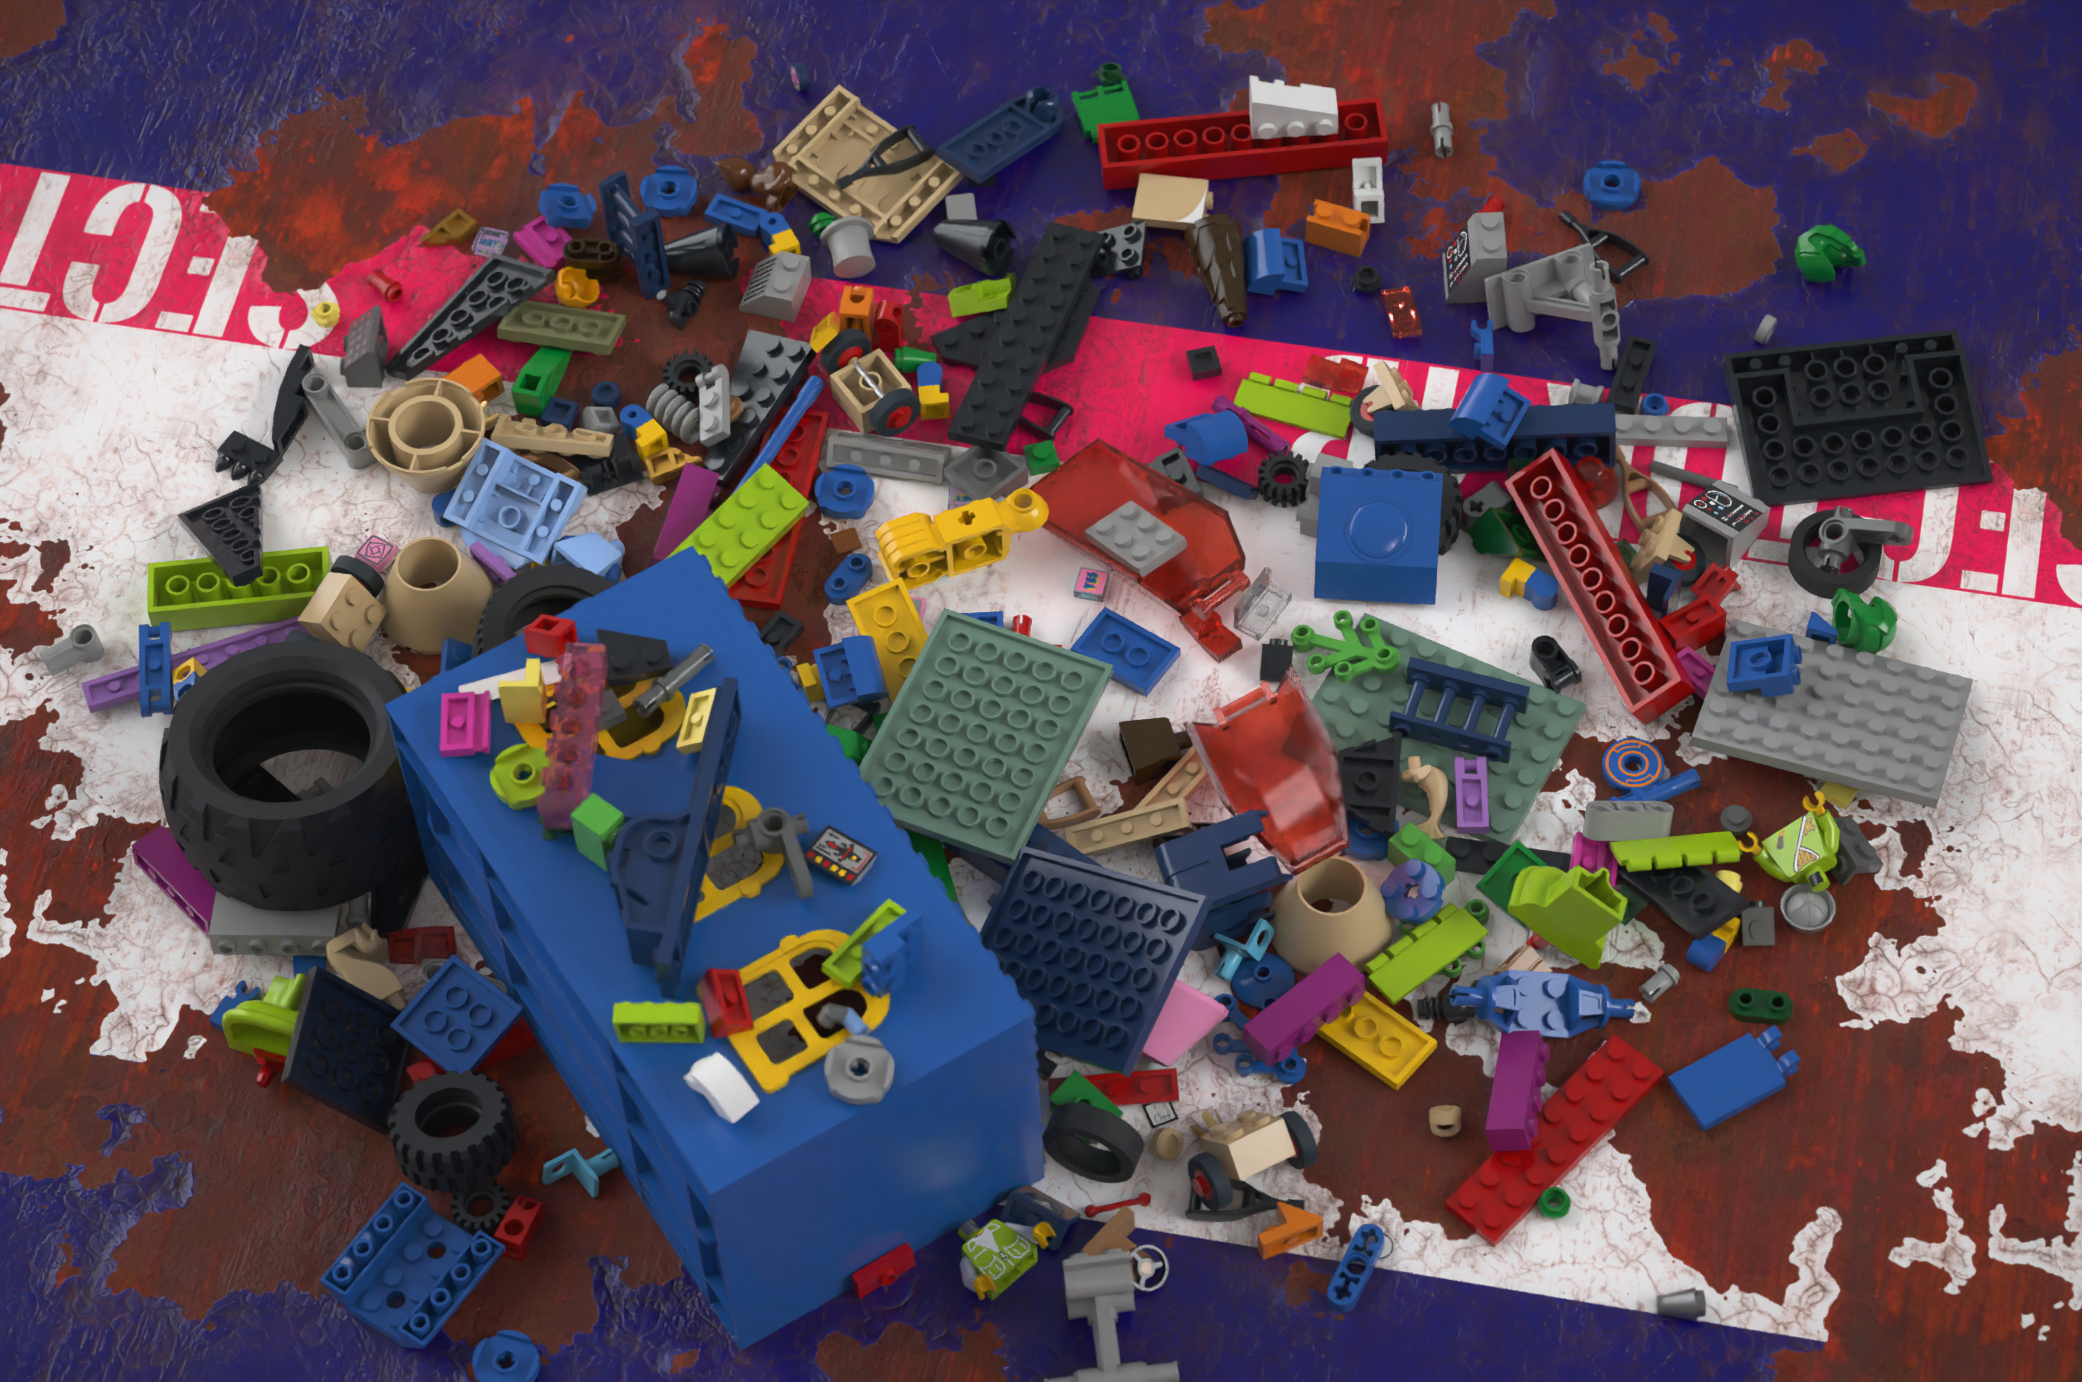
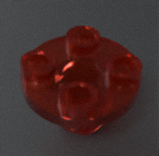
[1573,456,1619,511]

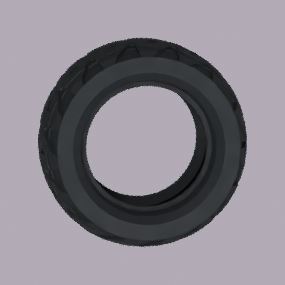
[159,641,419,911]

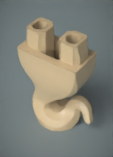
[326,927,407,1010]

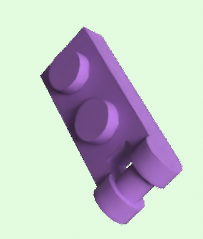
[1454,757,1489,834]

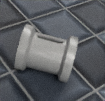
[1568,378,1604,404]

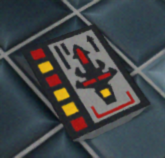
[803,824,878,886]

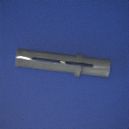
[632,643,715,718]

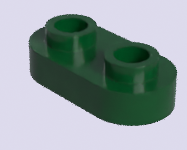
[1728,988,1794,1026]

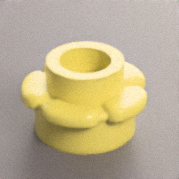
[312,301,340,328]

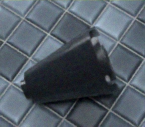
[933,219,1016,277]
[664,222,740,280]

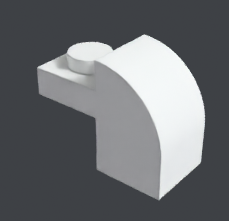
[1352,157,1384,223]
[683,1052,760,1123]

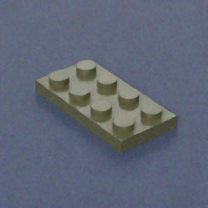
[497,300,626,355]

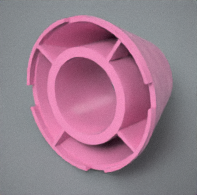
[1140,979,1229,1068]

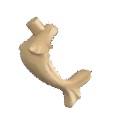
[1401,756,1449,841]

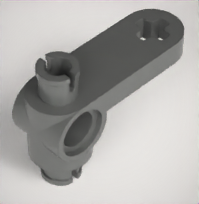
[1818,506,1914,574]
[732,807,814,900]

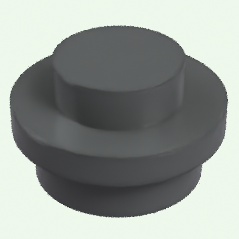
[1720,805,1752,836]

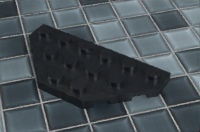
[931,276,1100,375]

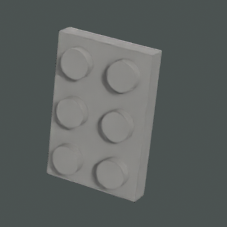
[1084,500,1188,578]

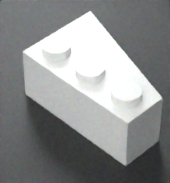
[1249,75,1338,139]

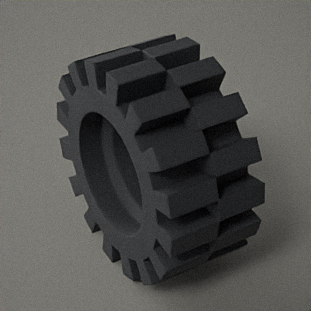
[662,350,715,405]
[1258,450,1309,508]
[450,1178,511,1236]

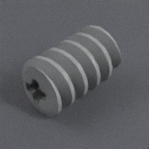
[645,383,700,444]

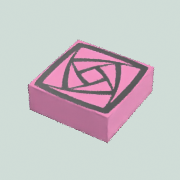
[354,533,397,573]

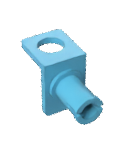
[1213,918,1276,982]
[542,1148,619,1198]

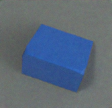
[1805,611,1838,645]

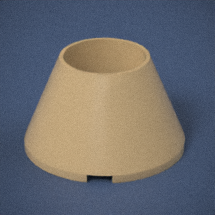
[366,377,486,494]
[378,537,496,655]
[1269,856,1394,976]

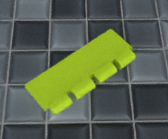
[1233,372,1353,440]
[1609,831,1742,872]
[1364,902,1489,1005]

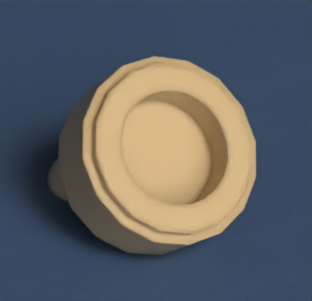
[1429,1105,1461,1137]
[1148,1127,1184,1160]

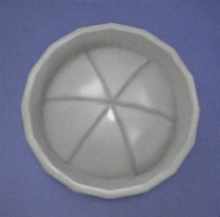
[1780,883,1836,934]

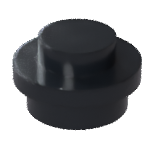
[1353,266,1382,293]

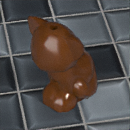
[715,156,799,213]

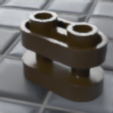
[563,238,624,284]

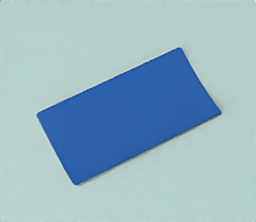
[563,751,696,818]

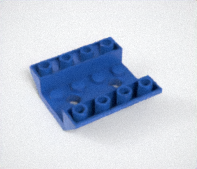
[320,1182,506,1349]

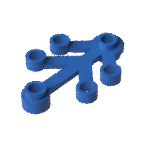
[1213,993,1306,1085]

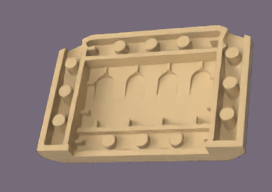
[772,85,965,244]

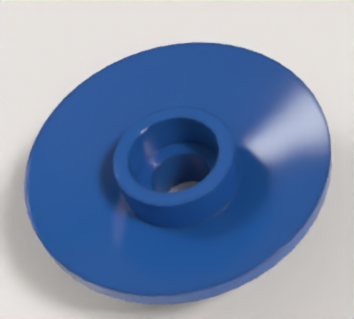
[1231,952,1295,1009]

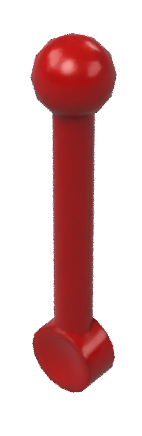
[1084,1192,1151,1218]

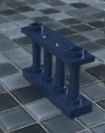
[598,170,671,300]
[1389,657,1530,764]

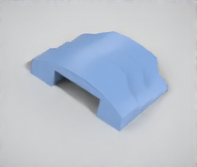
[442,437,588,570]

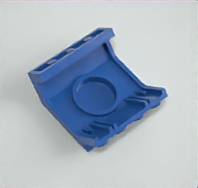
[1314,466,1443,605]

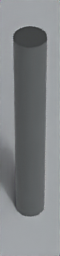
[1649,460,1739,489]

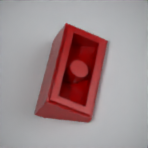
[699,968,754,1038]

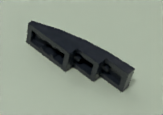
[272,344,315,457]

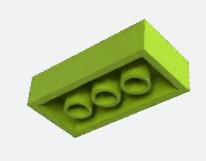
[612,1002,706,1043]

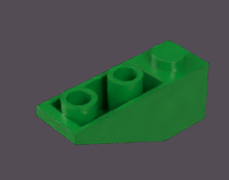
[511,346,574,418]

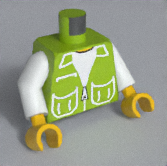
[958,1219,1056,1301]

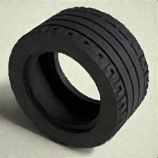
[470,564,614,734]

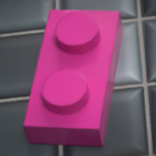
[1676,646,1715,700]

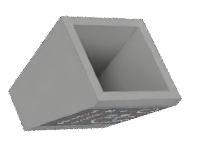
[1442,212,1507,304]
[1679,480,1770,569]

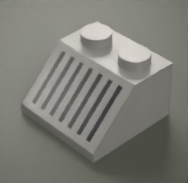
[739,251,812,322]

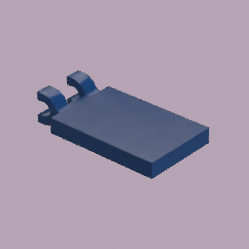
[1668,1025,1800,1132]

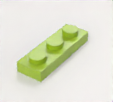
[822,898,906,990]

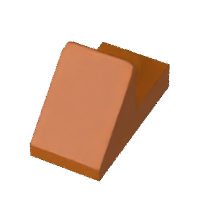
[1257,1202,1323,1260]

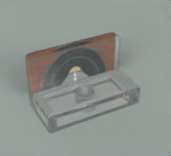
[1234,566,1292,641]

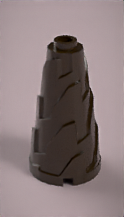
[1184,214,1248,328]

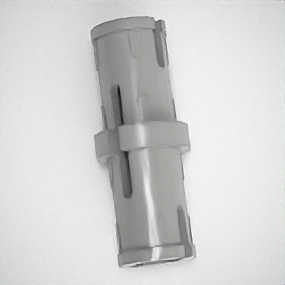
[1431,102,1453,158]

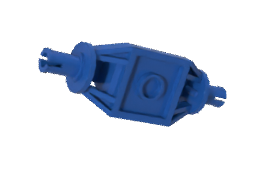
[1449,969,1635,1039]

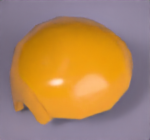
[553,267,600,308]

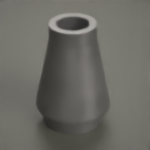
[1657,1287,1706,1320]

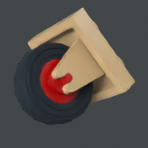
[1350,360,1421,437]
[1630,508,1706,587]

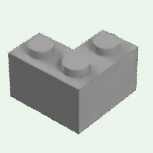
[1296,453,1353,538]

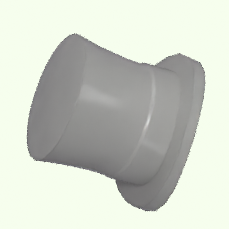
[820,215,876,279]

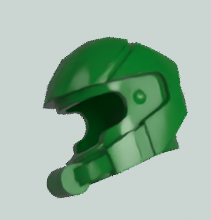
[1795,224,1866,283]
[1831,588,1898,655]

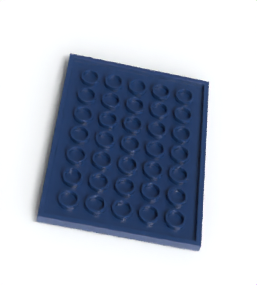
[979,846,1213,1077]

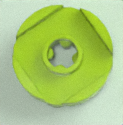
[490,744,558,810]

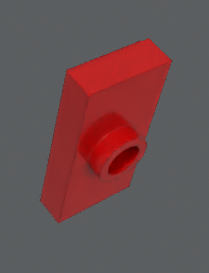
[851,1242,915,1299]

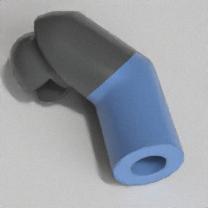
[817,1004,869,1036]

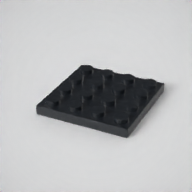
[281,966,412,1135]

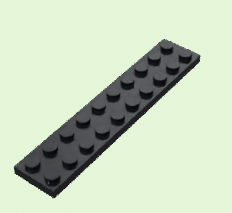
[948,222,1105,452]

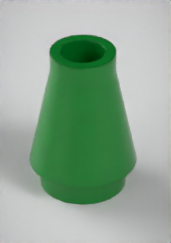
[893,345,936,374]

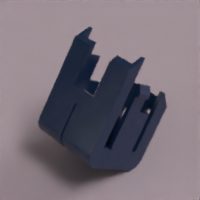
[1154,809,1294,951]

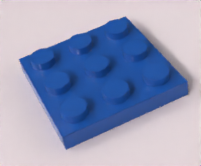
[390,954,526,1073]

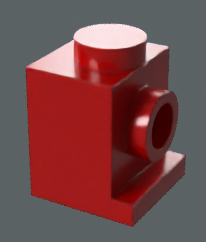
[524,614,579,665]

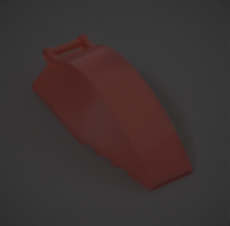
[1183,664,1351,877]

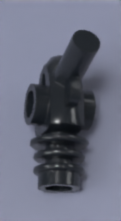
[657,279,707,330]
[1417,980,1479,1024]

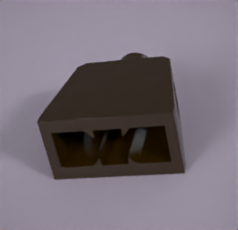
[1119,717,1195,786]

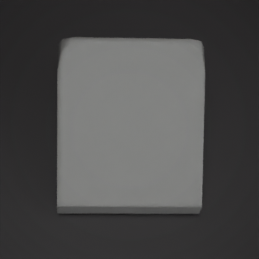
[945,193,977,219]
[579,407,622,434]

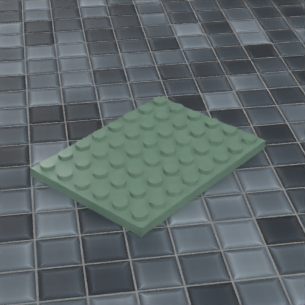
[859,608,1114,866]
[1283,613,1587,845]

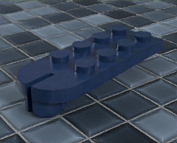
[936,86,1063,184]

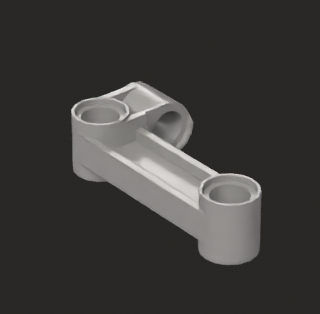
[302,372,378,469]

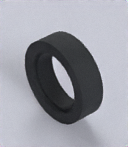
[1788,510,1882,599]
[1042,1103,1144,1183]

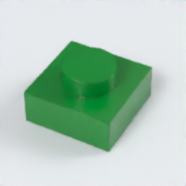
[1023,440,1060,476]

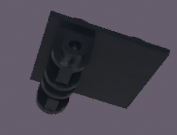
[1090,220,1148,280]
[571,433,645,497]

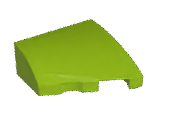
[948,272,1017,317]

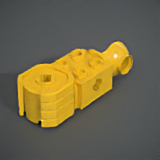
[875,488,1049,591]

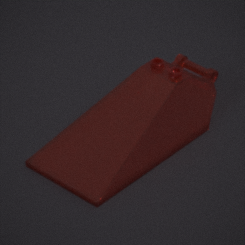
[1028,438,1251,620]

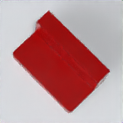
[1658,593,1727,653]

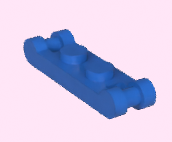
[139,621,174,718]

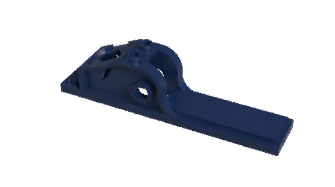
[606,677,743,999]

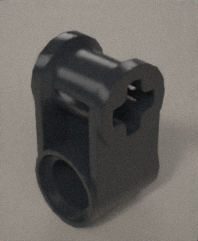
[1529,635,1582,694]

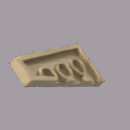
[491,413,614,459]

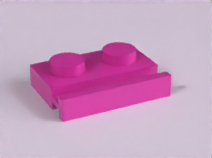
[513,215,572,269]
[440,690,492,757]
[1569,832,1618,889]

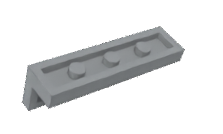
[826,431,951,484]

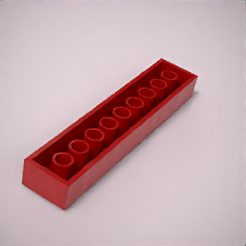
[1097,97,1388,190]
[1505,448,1697,725]

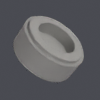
[1754,314,1778,344]

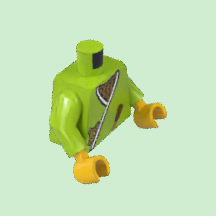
[1738,791,1840,892]

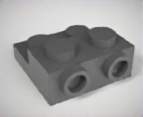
[943,445,1028,501]

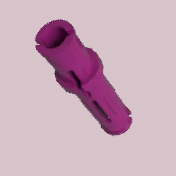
[1211,394,1291,456]

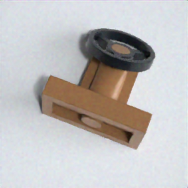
[1081,1205,1169,1291]

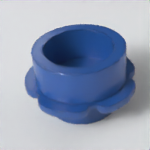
[1640,393,1669,416]

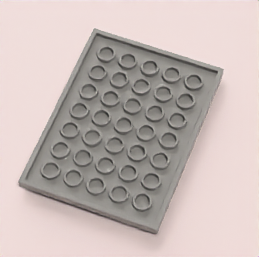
[1690,619,1973,809]

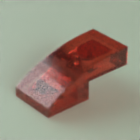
[1381,286,1422,339]
[1301,353,1369,393]
[1179,601,1243,663]
[387,926,457,965]

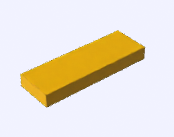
[810,312,840,353]

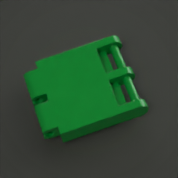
[1071,80,1140,144]

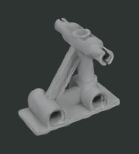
[1484,243,1621,370]
[1044,1248,1179,1382]

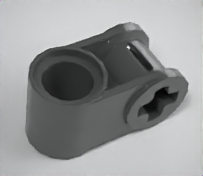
[1461,481,1517,534]

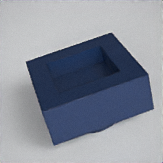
[541,396,580,432]

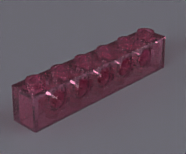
[537,642,609,830]

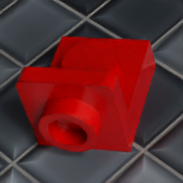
[1690,562,1742,605]

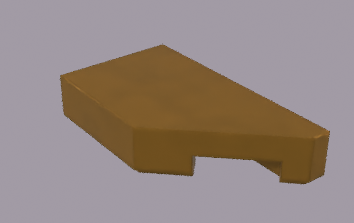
[420,208,479,247]
[645,447,705,486]

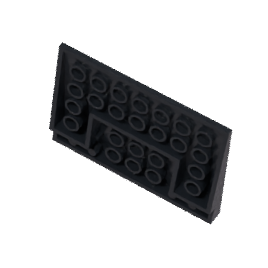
[1722,329,1993,507]

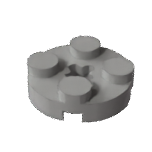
[825,1035,894,1105]

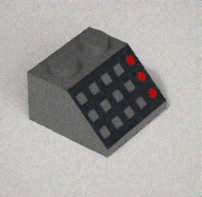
[340,306,389,388]

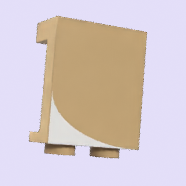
[1132,173,1213,231]

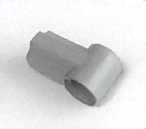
[39,624,104,677]

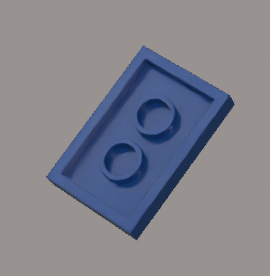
[1070,607,1181,697]

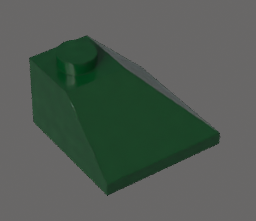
[1467,507,1549,564]

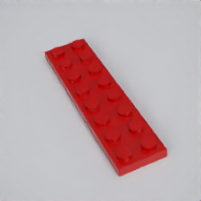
[728,406,830,610]
[1444,1034,1664,1248]

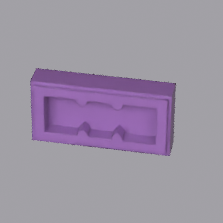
[470,540,517,588]

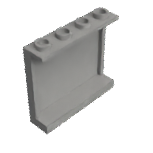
[209,891,343,957]

